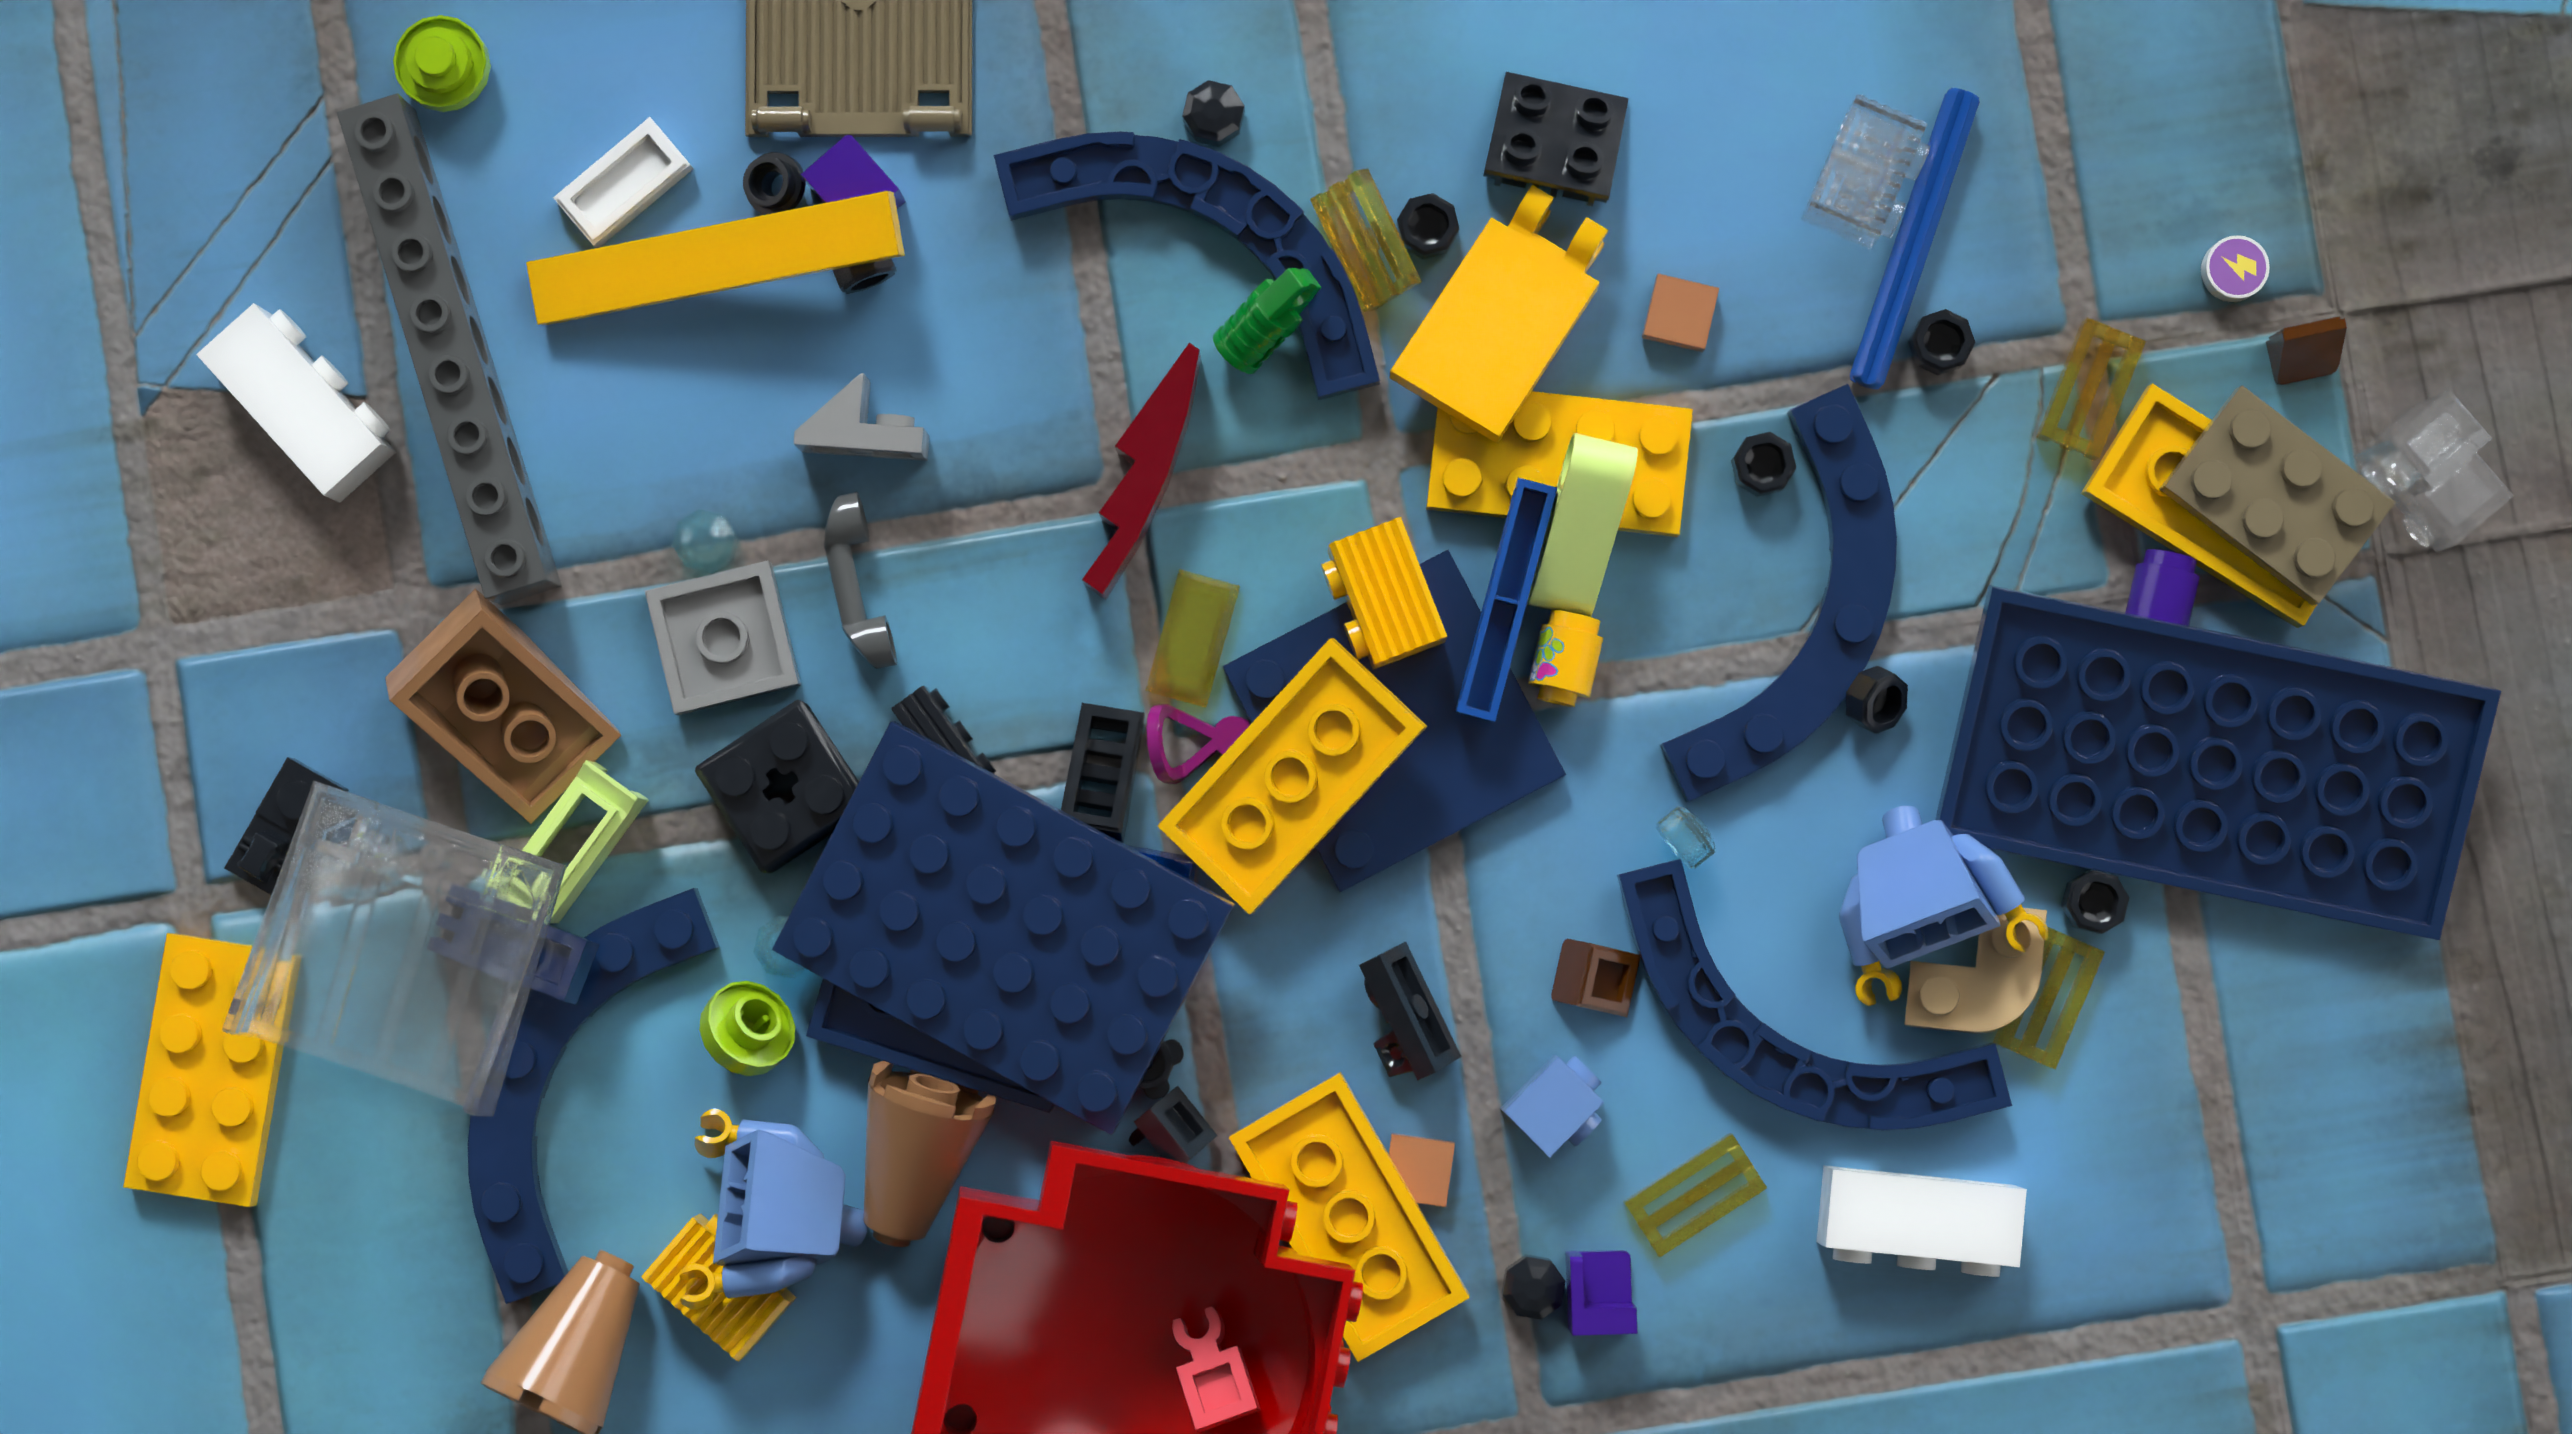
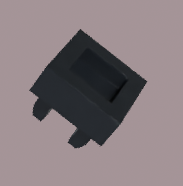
[1128,1086,1218,1163]

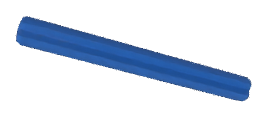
[1850,88,1980,389]

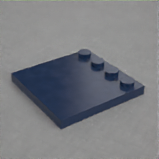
[1222,550,1566,893]

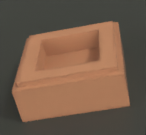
[1642,274,1719,352]
[1389,1133,1455,1207]

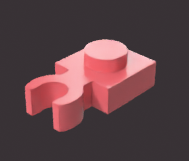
[1172,1306,1261,1432]

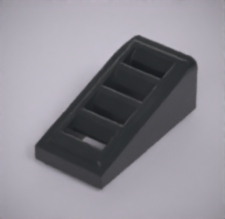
[1061,703,1145,843]

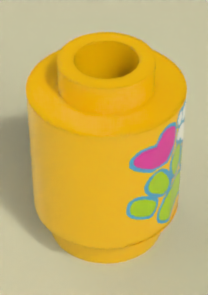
[1528,610,1603,707]

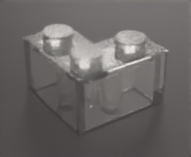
[2353,389,2514,552]

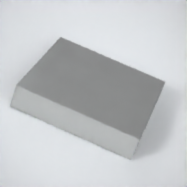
[645,560,801,715]

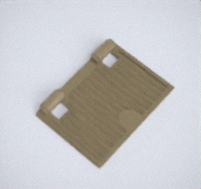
[745,0,973,137]

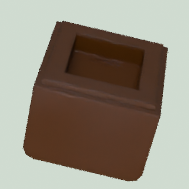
[2266,316,2347,385]
[1551,938,1640,1017]

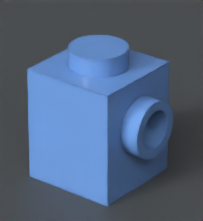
[1500,1055,1604,1158]

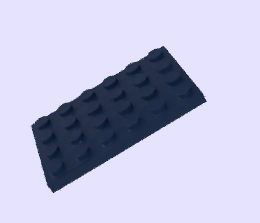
[772,721,1235,1135]

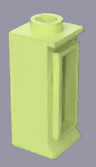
[494,760,649,923]

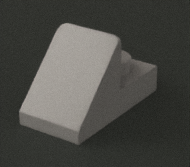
[794,373,929,461]

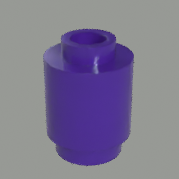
[2125,549,2200,626]

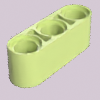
[1527,433,1638,617]

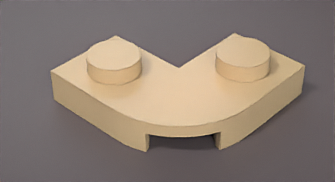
[1905,908,2047,1033]

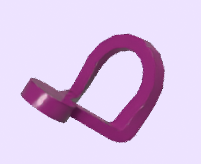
[1146,704,1251,784]

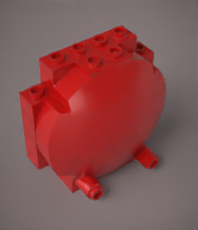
[911,1141,1363,1434]

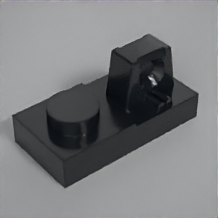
[224,757,349,900]
[1359,942,1462,1081]

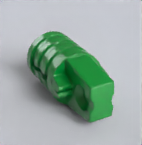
[1213,268,1321,374]

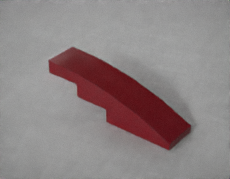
[1082,342,1201,600]

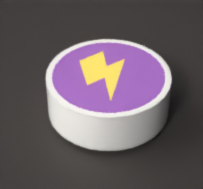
[2201,235,2270,302]

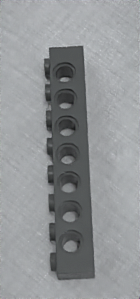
[337,93,562,605]

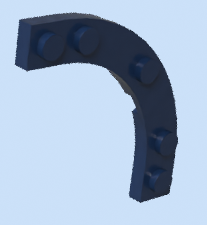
[994,131,1380,400]
[1660,384,1897,802]
[1617,858,2012,1130]
[468,888,720,1304]

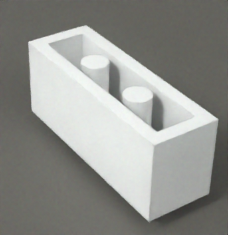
[196,303,396,503]
[1816,1166,2027,1277]

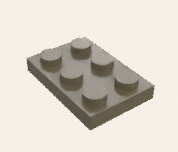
[2159,385,2396,606]

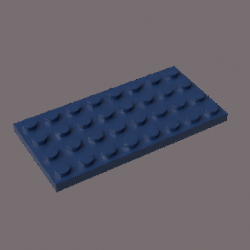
[1935,585,2501,940]

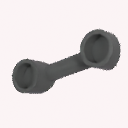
[824,492,897,669]

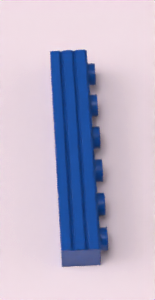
[1455,477,1557,722]

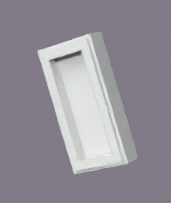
[553,117,694,248]

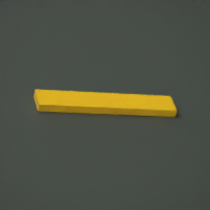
[526,191,905,325]

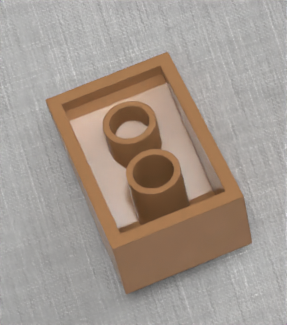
[385,588,621,824]

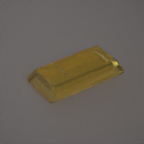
[1145,569,1240,708]

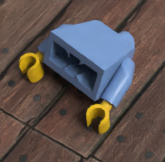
[1839,806,2048,1006]
[679,1109,868,1310]

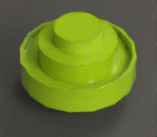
[393,15,491,112]
[699,981,796,1076]

